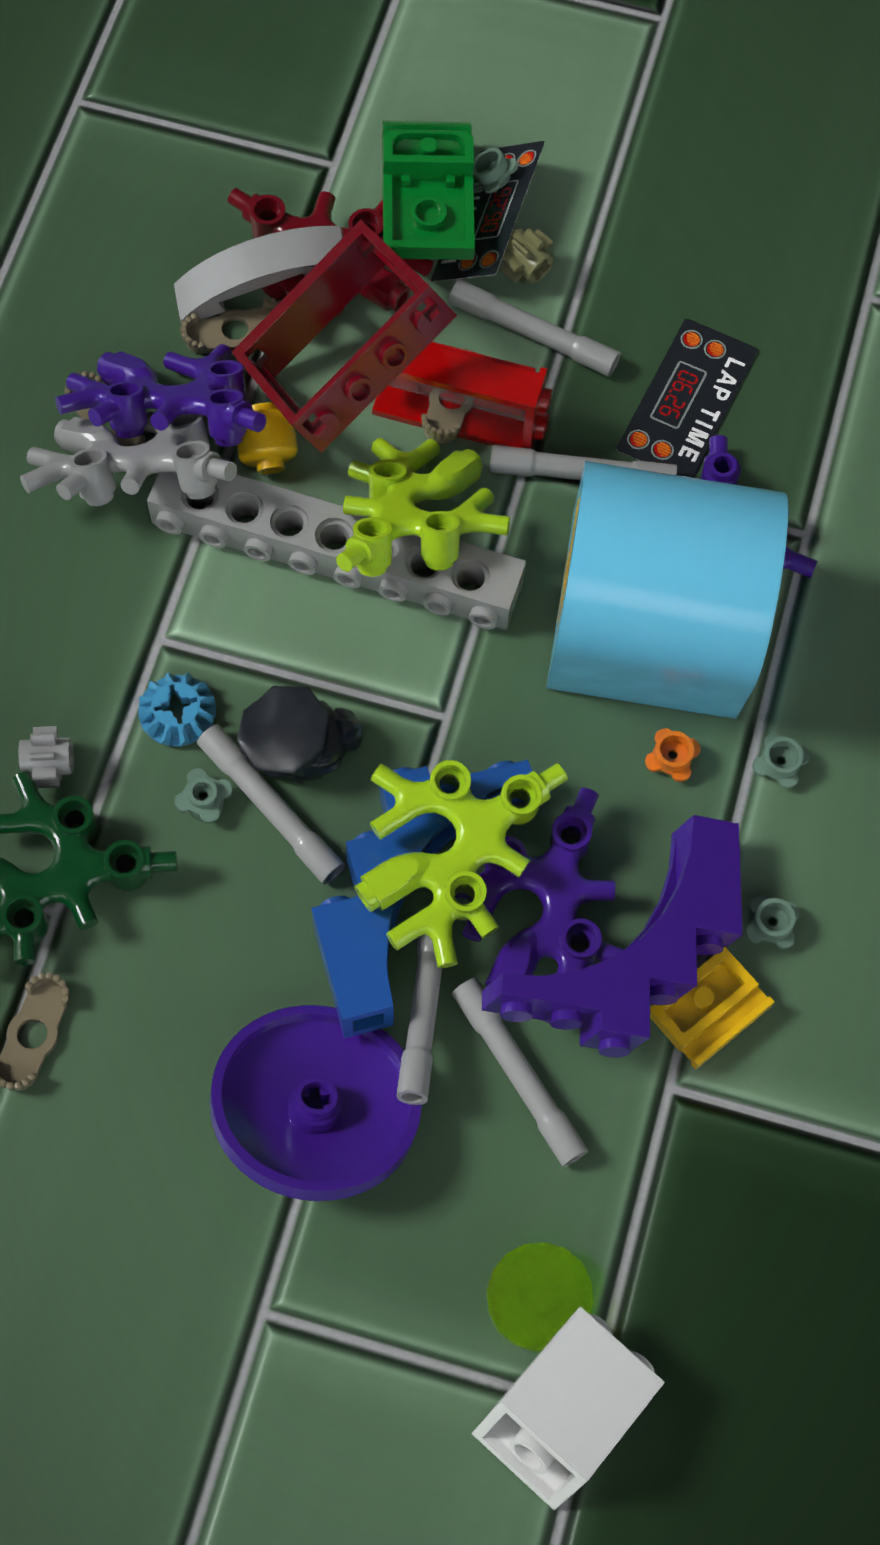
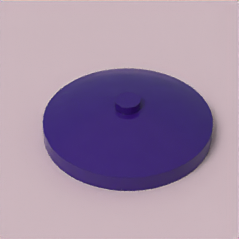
[209,1005,422,1201]

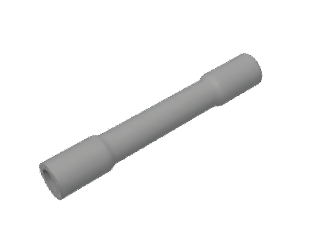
[448,279,621,377]
[490,445,677,480]
[197,724,346,885]
[396,935,442,1105]
[452,977,589,1168]

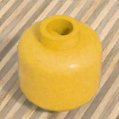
[237,402,298,475]

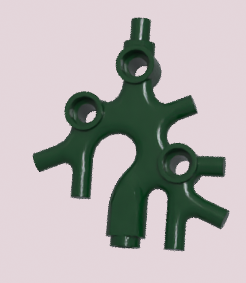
[0,771,178,965]

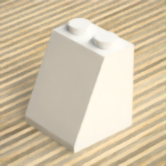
[471,1306,665,1510]

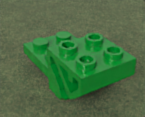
[382,120,475,260]

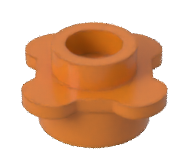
[645,728,701,782]

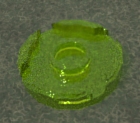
[486,1242,594,1353]

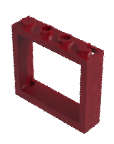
[231,220,457,453]

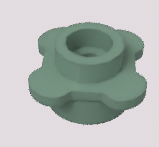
[473,148,518,194]
[753,734,810,788]
[174,768,232,823]
[745,895,800,949]

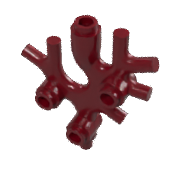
[227,188,434,318]

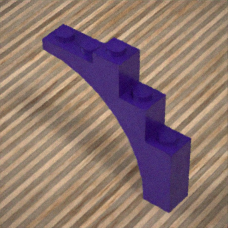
[482,815,742,1058]

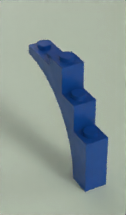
[311,759,532,1038]

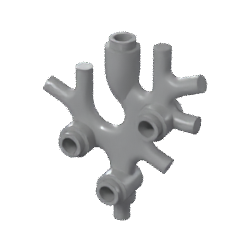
[20,411,237,506]

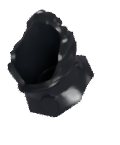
[237,686,364,784]

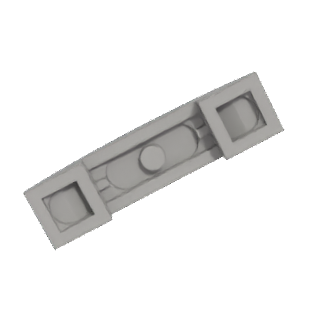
[174,226,344,323]

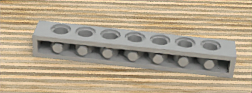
[147,472,526,631]

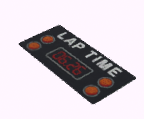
[431,141,545,282]
[616,319,758,478]

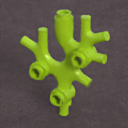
[336,438,510,577]
[354,760,568,968]

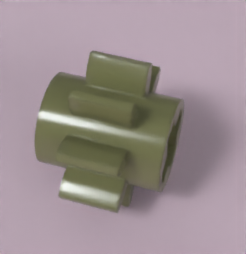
[500,228,554,284]

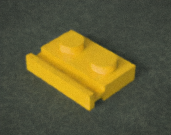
[650,947,775,1070]

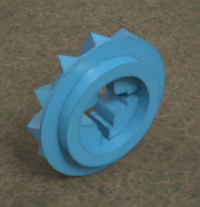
[138,672,216,747]

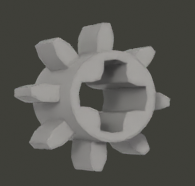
[18,726,74,788]

